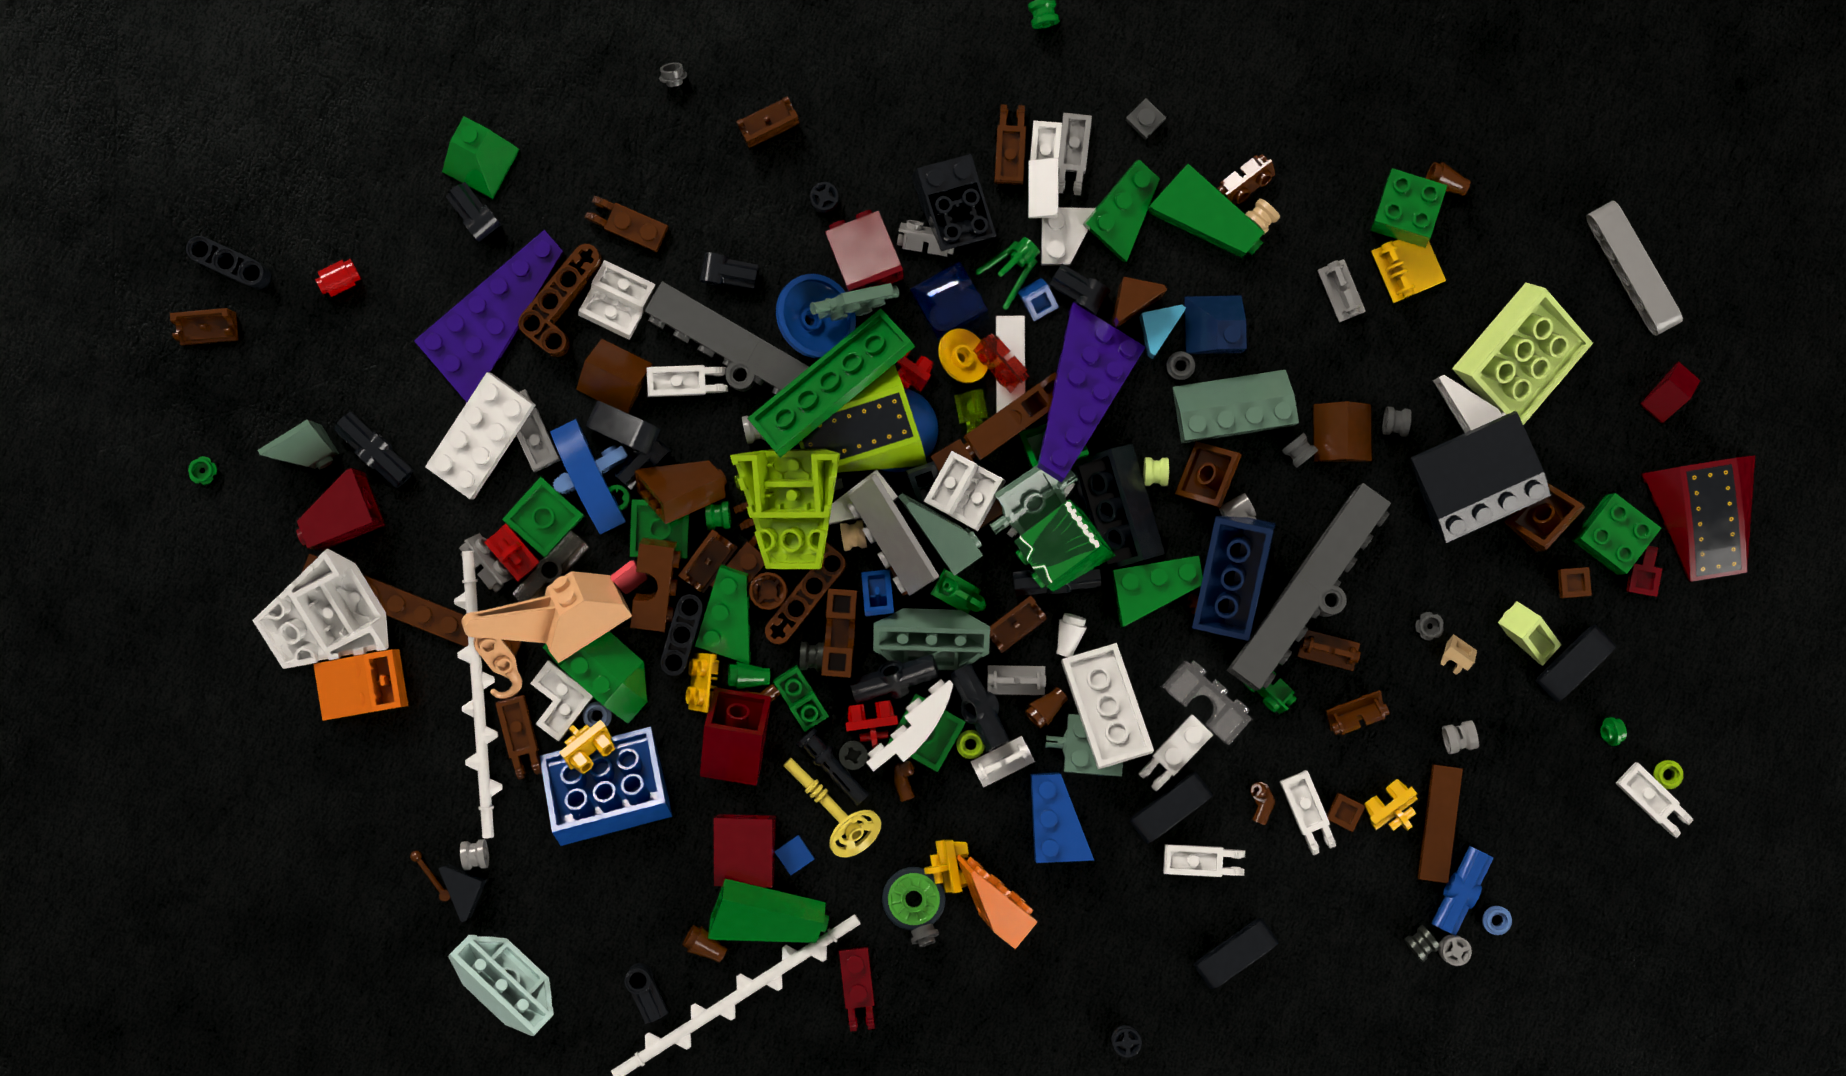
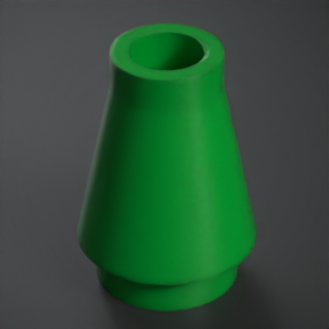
[728,662,770,690]

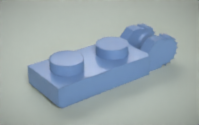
[553,445,630,495]

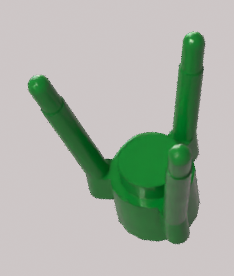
[976,237,1040,310]

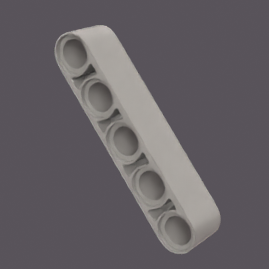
[1586,201,1683,336]

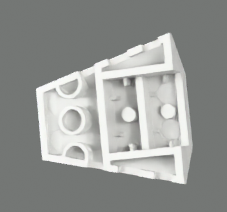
[252,549,389,669]

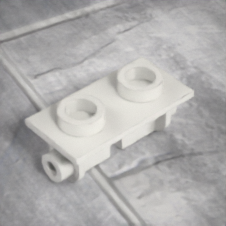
[971,736,1035,787]

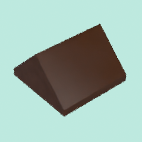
[1111,277,1167,328]
[576,339,653,414]
[1313,401,1372,462]
[1175,441,1242,511]
[1504,483,1585,552]

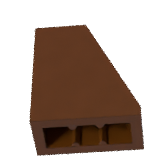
[635,461,727,524]

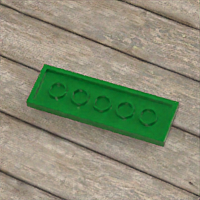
[747,309,915,458]

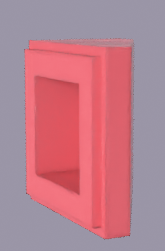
[610,560,648,594]

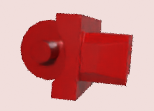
[895,351,934,392]
[484,524,541,581]
[846,700,899,749]

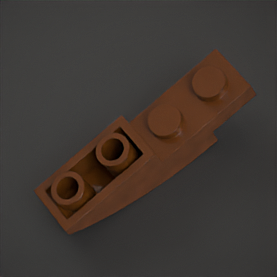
[964,372,1056,460]

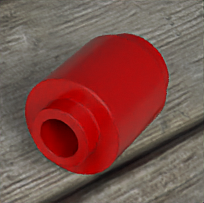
[315,259,361,297]

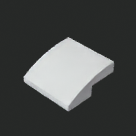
[578,260,656,340]
[924,451,1006,531]

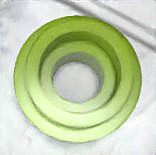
[956,730,985,759]
[1653,760,1683,789]

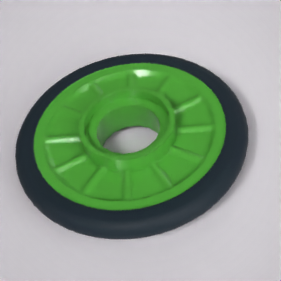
[882,867,945,931]

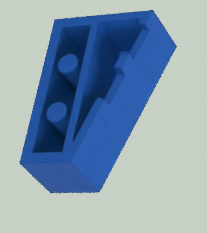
[1030,773,1094,863]

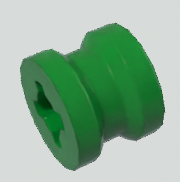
[1028,0,1060,29]
[705,500,731,531]

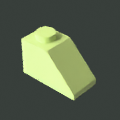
[1498,601,1561,666]

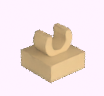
[1441,634,1477,674]

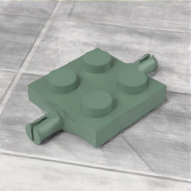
[810,283,899,321]
[989,465,1078,536]
[1045,714,1123,777]

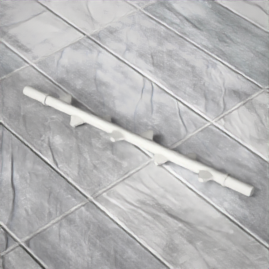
[454,551,502,838]
[611,914,861,1076]

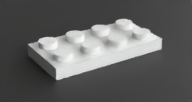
[425,372,536,499]
[1061,643,1154,769]

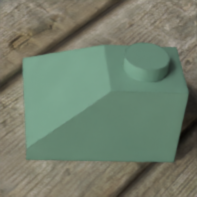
[257,420,339,470]

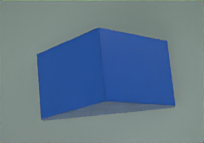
[861,569,894,617]

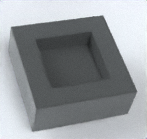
[1125,98,1166,140]

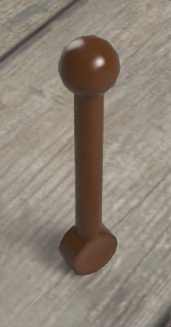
[410,851,451,901]

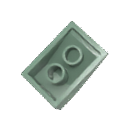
[898,493,983,576]

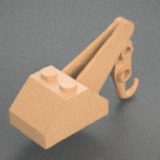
[461,571,632,699]

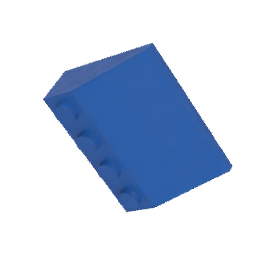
[540,727,672,846]

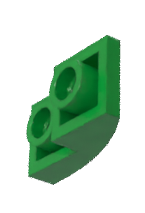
[773,665,829,732]

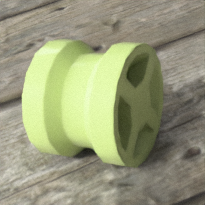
[1143,457,1169,486]

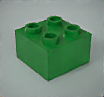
[1371,168,1447,248]
[1572,493,1661,575]

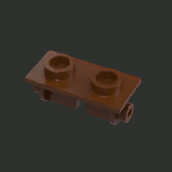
[1217,154,1275,205]
[1297,630,1361,671]
[1326,690,1390,736]

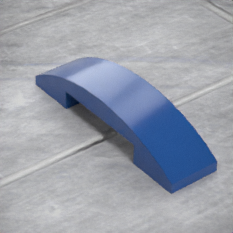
[550,419,626,535]

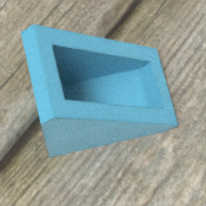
[1139,305,1186,359]

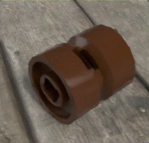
[749,572,789,610]

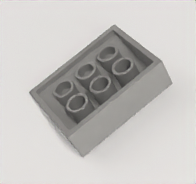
[847,474,939,596]

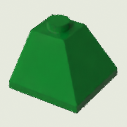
[442,116,520,199]

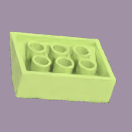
[1452,283,1593,425]

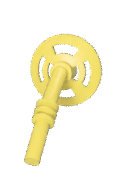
[783,758,881,857]

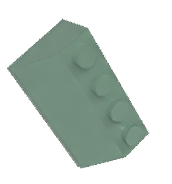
[1172,370,1299,444]

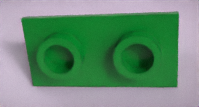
[931,569,986,614]
[1243,671,1297,714]

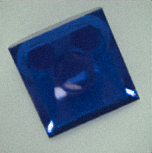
[910,261,988,339]

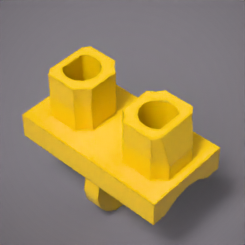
[559,720,615,774]
[1364,779,1418,831]
[924,840,969,893]

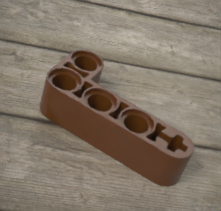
[518,244,603,357]
[765,542,846,644]

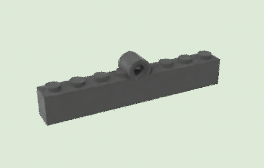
[645,281,809,395]
[1227,483,1391,691]

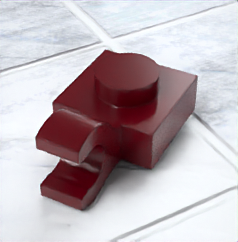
[1626,546,1662,597]

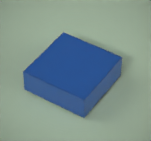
[775,835,815,875]

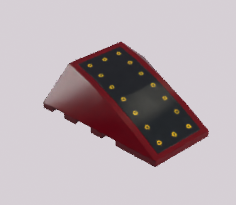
[1641,455,1755,582]

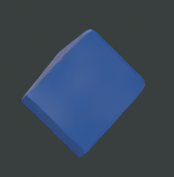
[1018,278,1059,321]

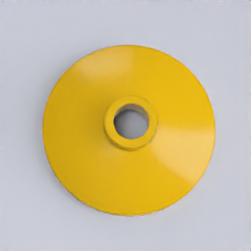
[938,328,989,383]

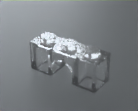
[1161,661,1252,745]

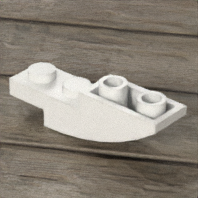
[866,679,953,772]

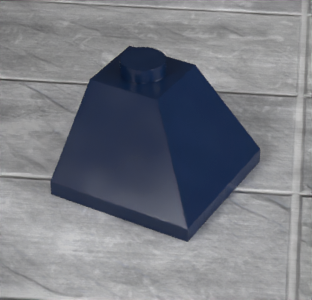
[1184,296,1247,354]

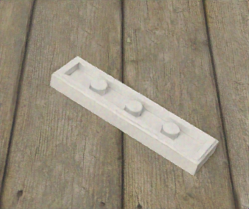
[996,316,1025,430]

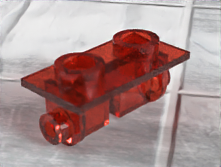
[973,333,1029,393]

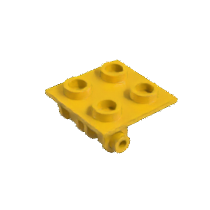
[1371,240,1446,303]
[686,652,719,713]

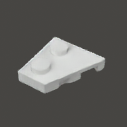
[1041,208,1096,266]

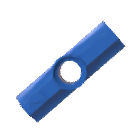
[1432,846,1493,936]

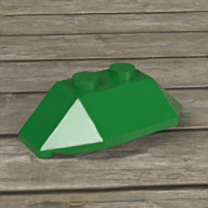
[543,631,648,724]

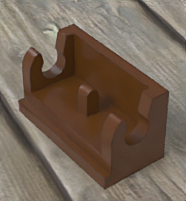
[736,96,800,148]
[170,308,238,345]
[678,529,738,593]
[990,596,1047,653]

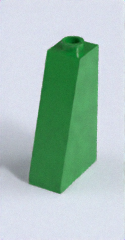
[1147,164,1265,258]
[708,879,829,943]

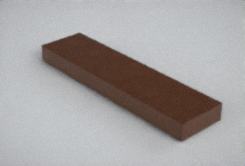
[1418,764,1463,883]

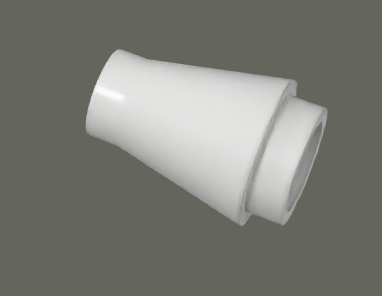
[1056,613,1087,657]

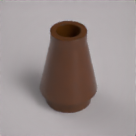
[1425,162,1470,196]
[1025,687,1068,728]
[682,925,728,963]

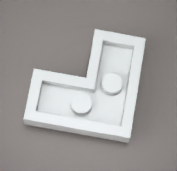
[530,661,593,741]

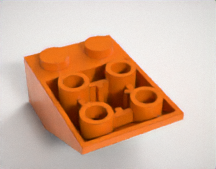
[314,649,408,721]
[956,855,1037,949]

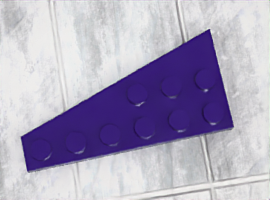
[414,230,564,402]
[1037,302,1145,483]

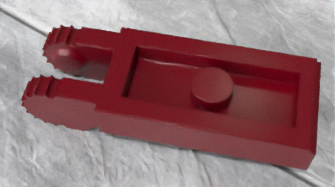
[839,947,875,1032]

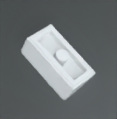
[1028,158,1058,218]

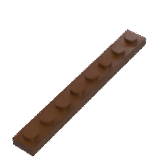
[301,554,522,658]

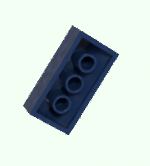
[1192,516,1276,641]

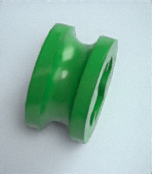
[609,485,631,511]

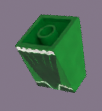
[1014,499,1115,592]

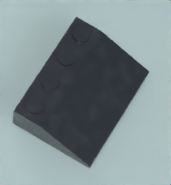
[1410,411,1551,543]

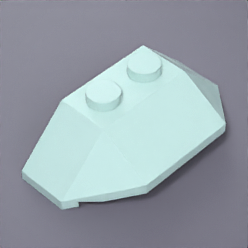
[448,935,554,1036]

